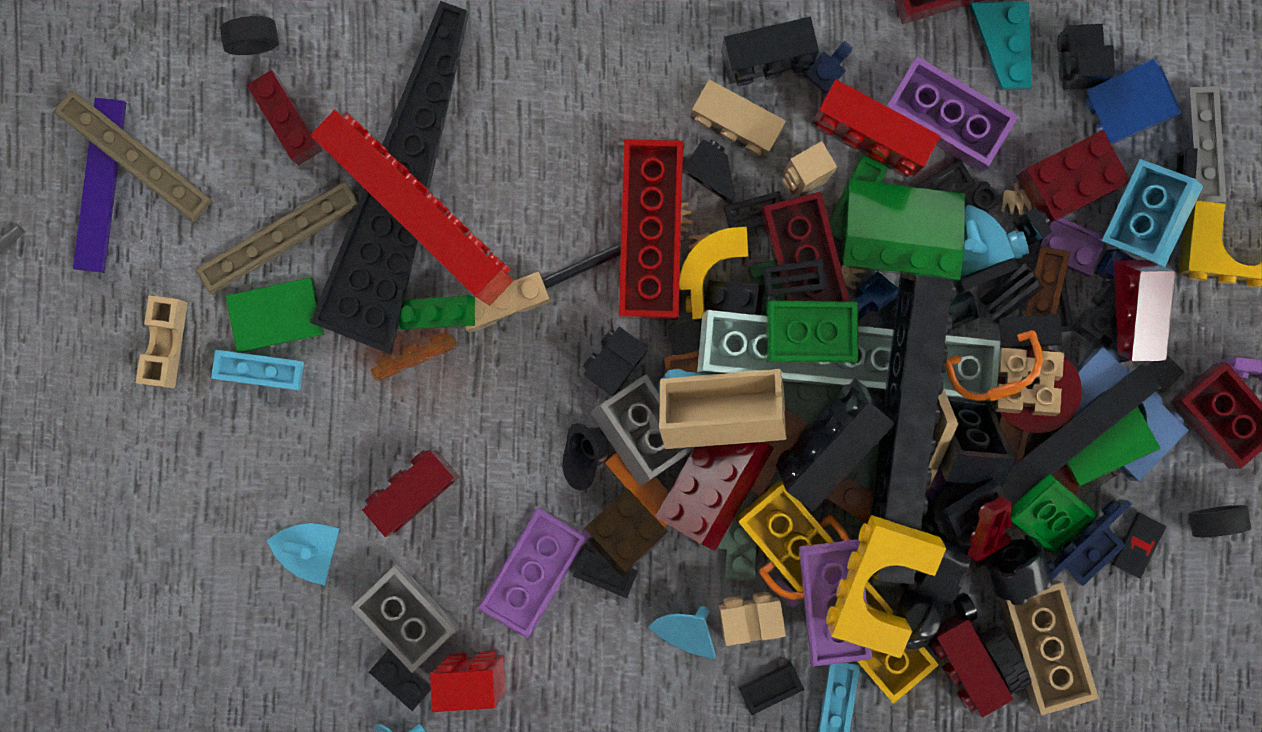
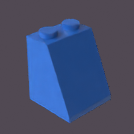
[1085,59,1183,144]

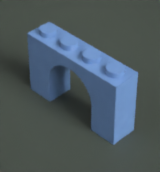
[1071,347,1189,481]

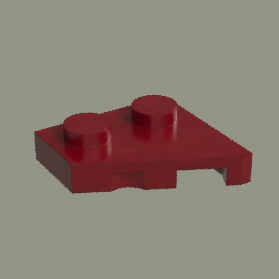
[968,496,1012,562]

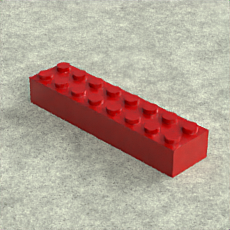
[310,109,514,306]

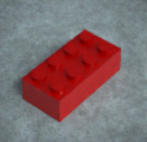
[813,79,941,177]
[430,650,506,712]

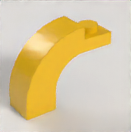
[679,227,748,319]

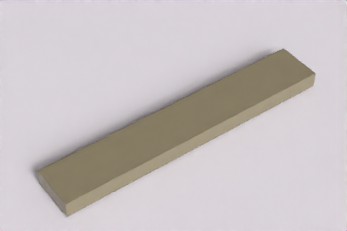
[53,90,212,223]
[195,180,359,295]

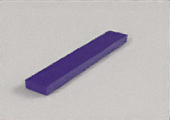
[73,98,127,273]

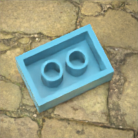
[1102,159,1203,267]

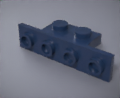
[1047,499,1132,586]

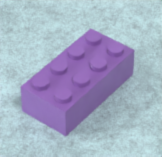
[886,56,1018,172]

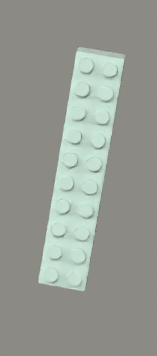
[697,310,1001,401]

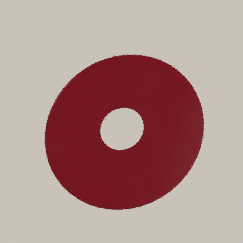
[995,348,1082,433]

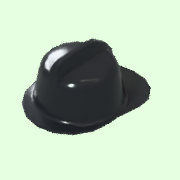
[562,423,609,491]
[892,587,944,649]

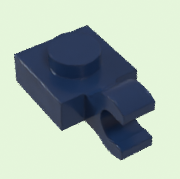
[804,41,853,94]
[852,271,898,321]

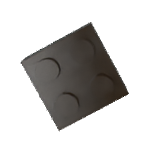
[582,488,668,577]

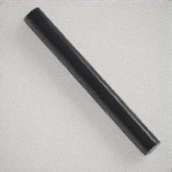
[542,242,621,289]

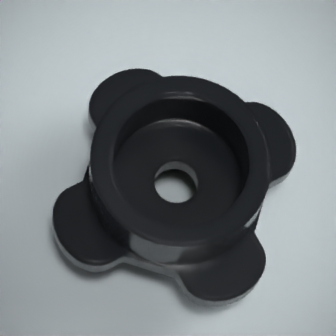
[966,181,1001,214]

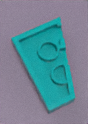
[969,2,1032,91]

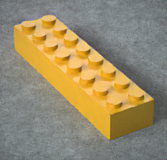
[735,479,939,704]

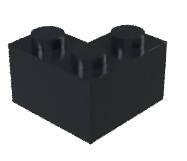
[1057,23,1115,90]

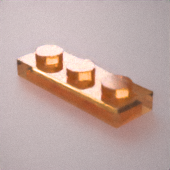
[370,332,459,381]

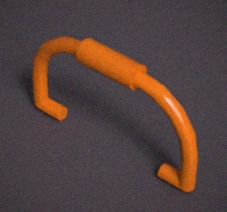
[944,330,1043,401]
[759,514,850,600]

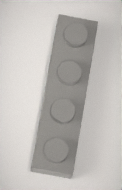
[1186,86,1226,203]

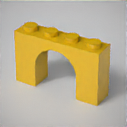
[1179,200,1262,288]
[826,515,946,659]

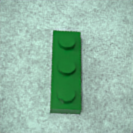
[400,295,475,330]

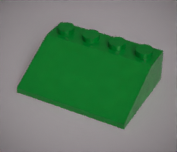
[839,179,965,281]

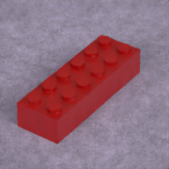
[619,139,683,320]

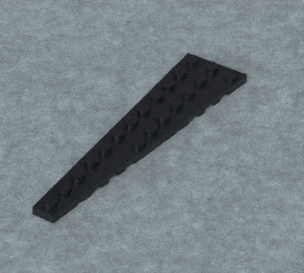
[310,1,469,355]

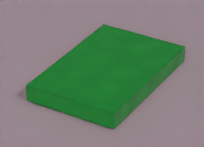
[225,277,324,353]
[766,301,858,363]
[1050,406,1160,487]
[1010,473,1098,554]

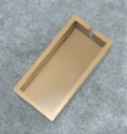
[659,369,786,449]

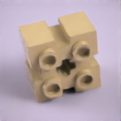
[995,348,1064,416]
[718,591,786,646]

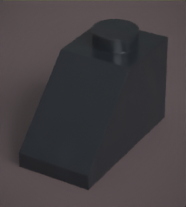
[683,139,735,204]

